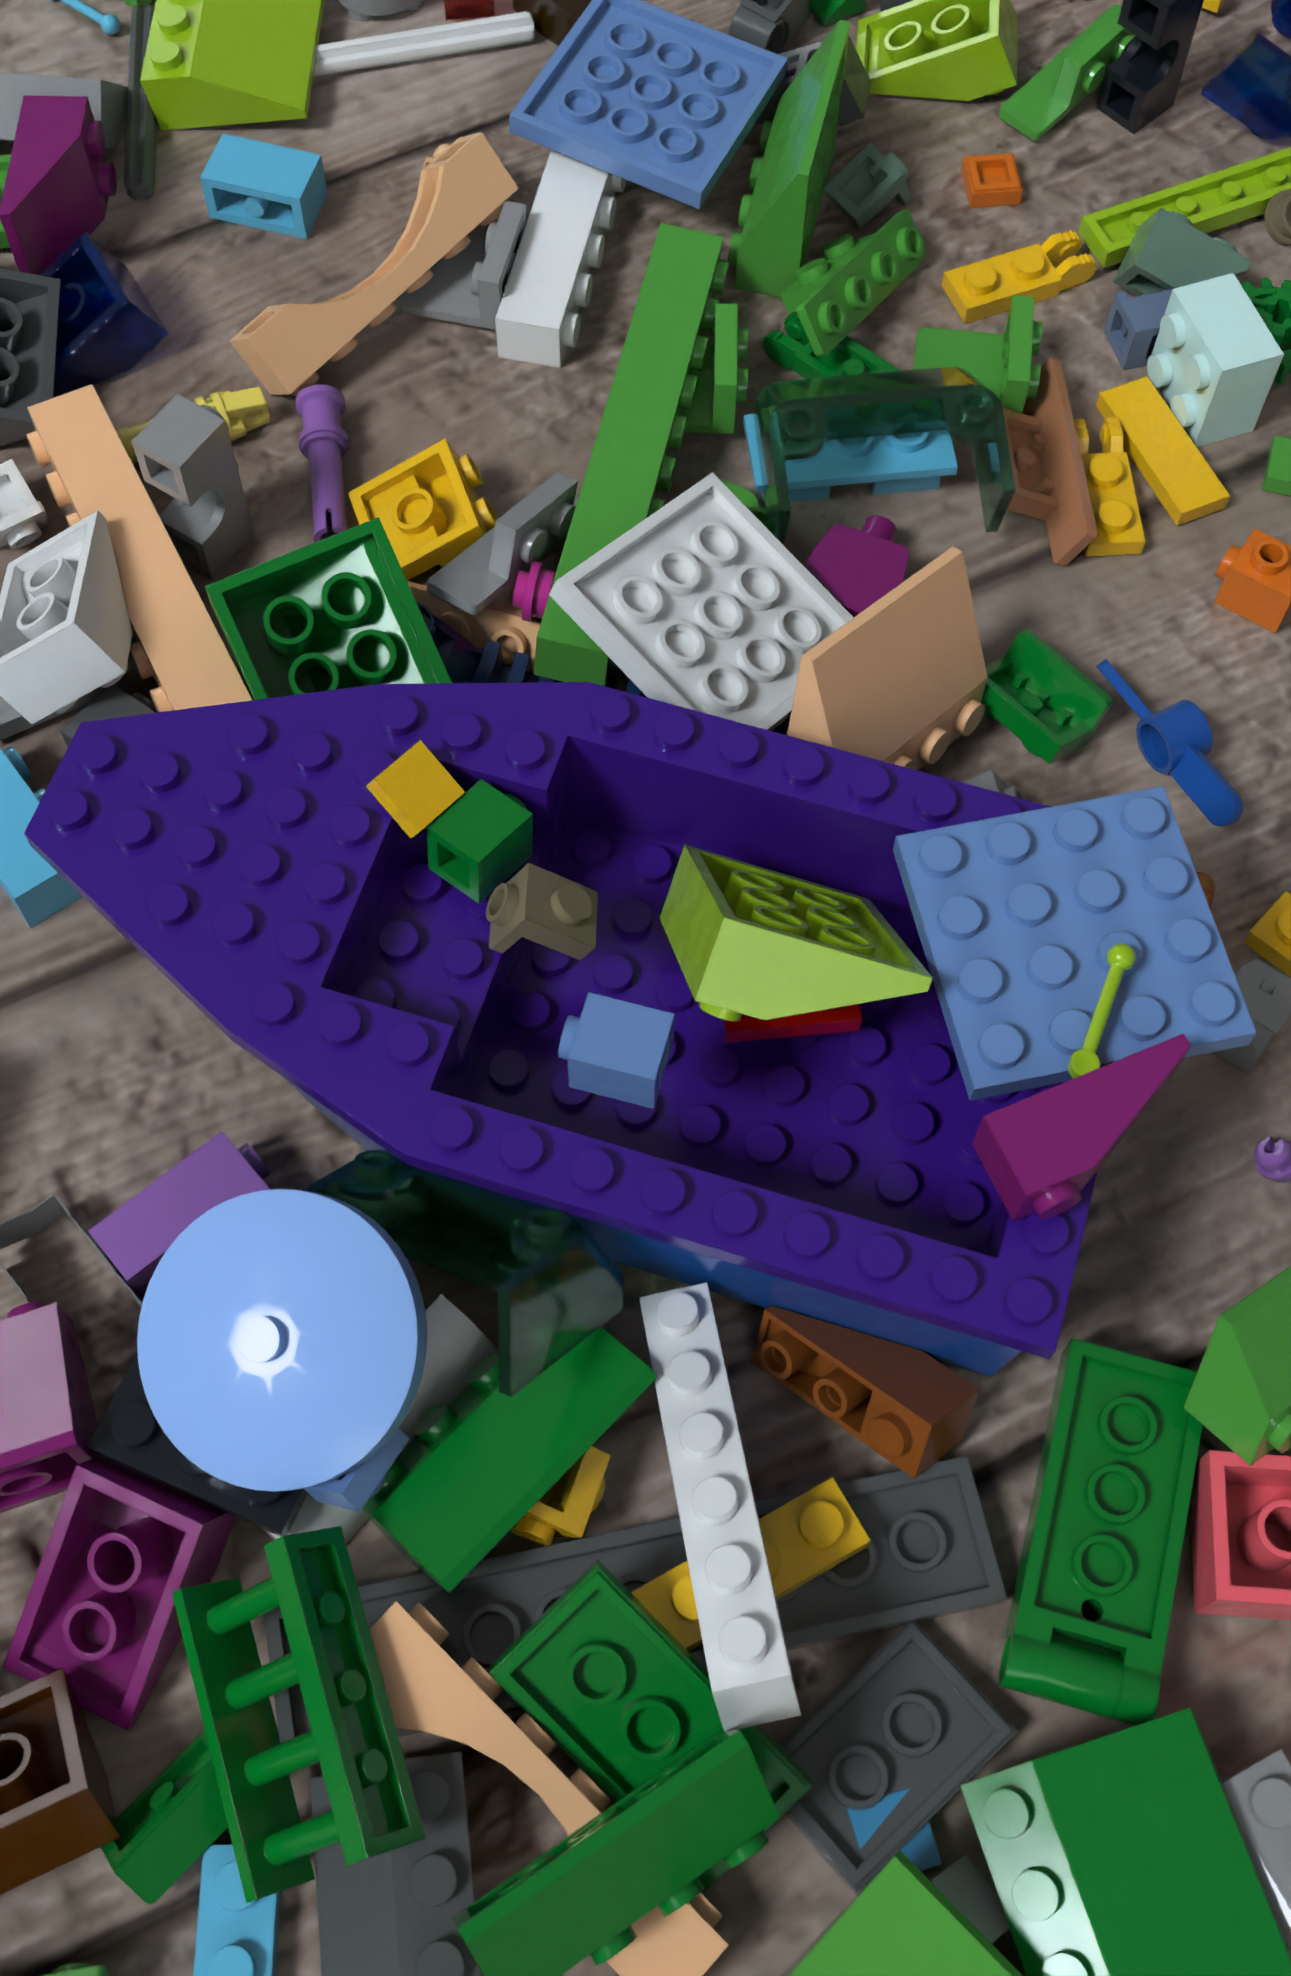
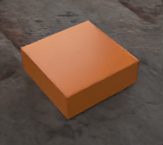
[961,153,1023,208]

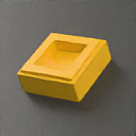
[366,740,465,838]

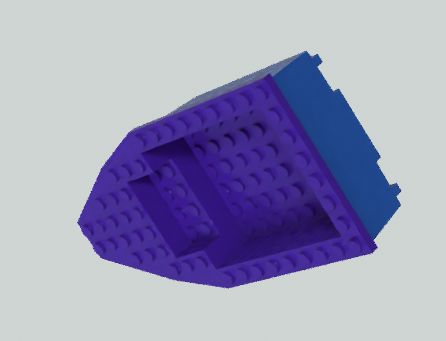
[24,682,1098,1377]

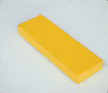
[1095,376,1230,526]

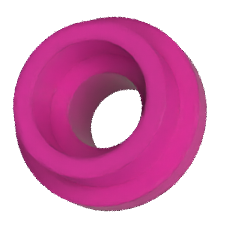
[513,561,556,622]

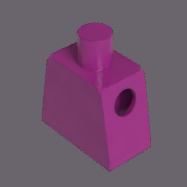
[803,515,910,617]

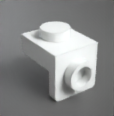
[0,459,47,549]

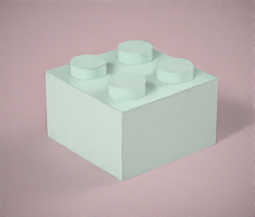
[1147,273,1284,447]

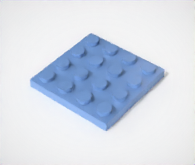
[509,0,788,210]
[893,786,1257,1101]

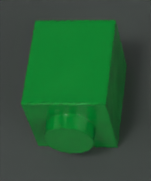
[427,779,533,904]

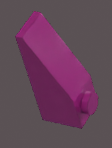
[972,1033,1191,1221]

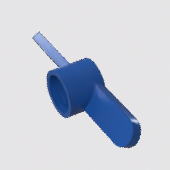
[1096,659,1243,826]

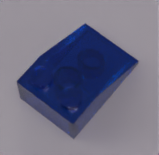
[41,232,169,398]

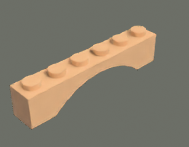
[229,132,519,397]
[369,1601,728,1976]

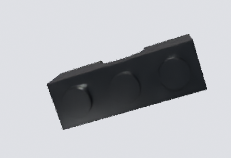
[1096,0,1204,135]

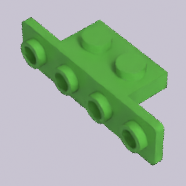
[998,4,1135,141]
[780,209,926,357]

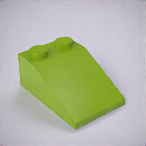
[856,0,1018,101]

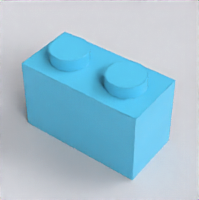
[200,133,328,239]

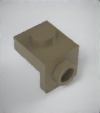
[486,863,598,960]

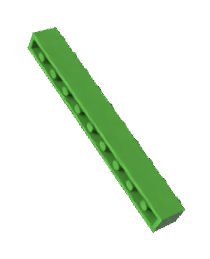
[534,223,729,686]

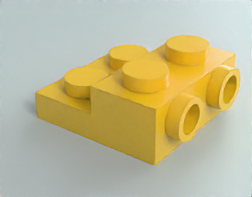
[348,438,498,581]

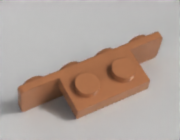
[983,357,1097,566]

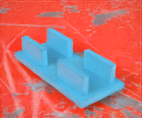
[743,397,958,505]

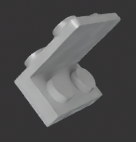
[399,201,527,330]

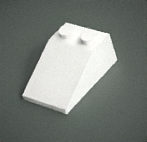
[0,510,133,724]

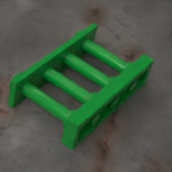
[172,1526,426,1903]

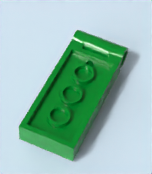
[998,1338,1203,1726]

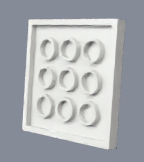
[549,472,854,731]

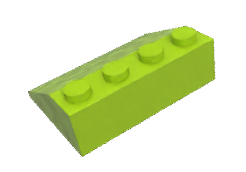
[140,0,325,131]
[660,844,933,1021]

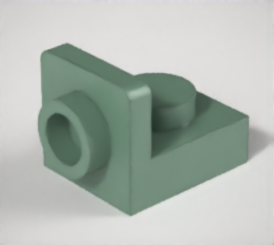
[823,143,913,230]

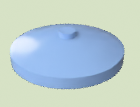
[137,1189,427,1492]

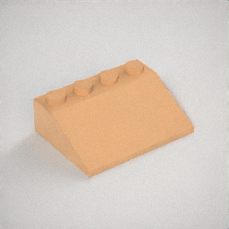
[787,546,988,771]

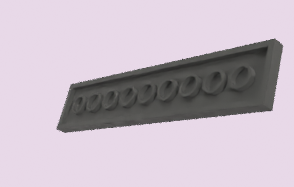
[264,1456,1007,1743]

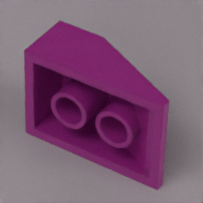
[0,95,117,278]
[3,1456,236,1730]

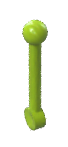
[1067,943,1136,1078]

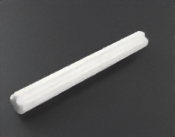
[314,11,535,76]

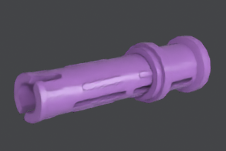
[295,384,349,542]

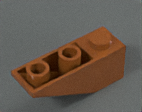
[751,1306,979,1479]

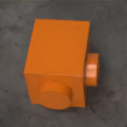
[1214,528,1291,633]

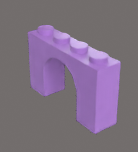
[88,1131,271,1301]

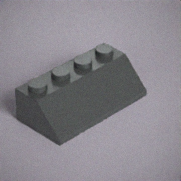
[310,1751,481,1976]

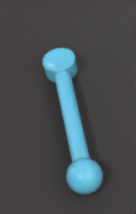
[51,0,120,35]

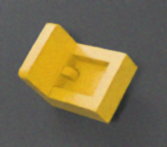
[510,1446,611,1546]

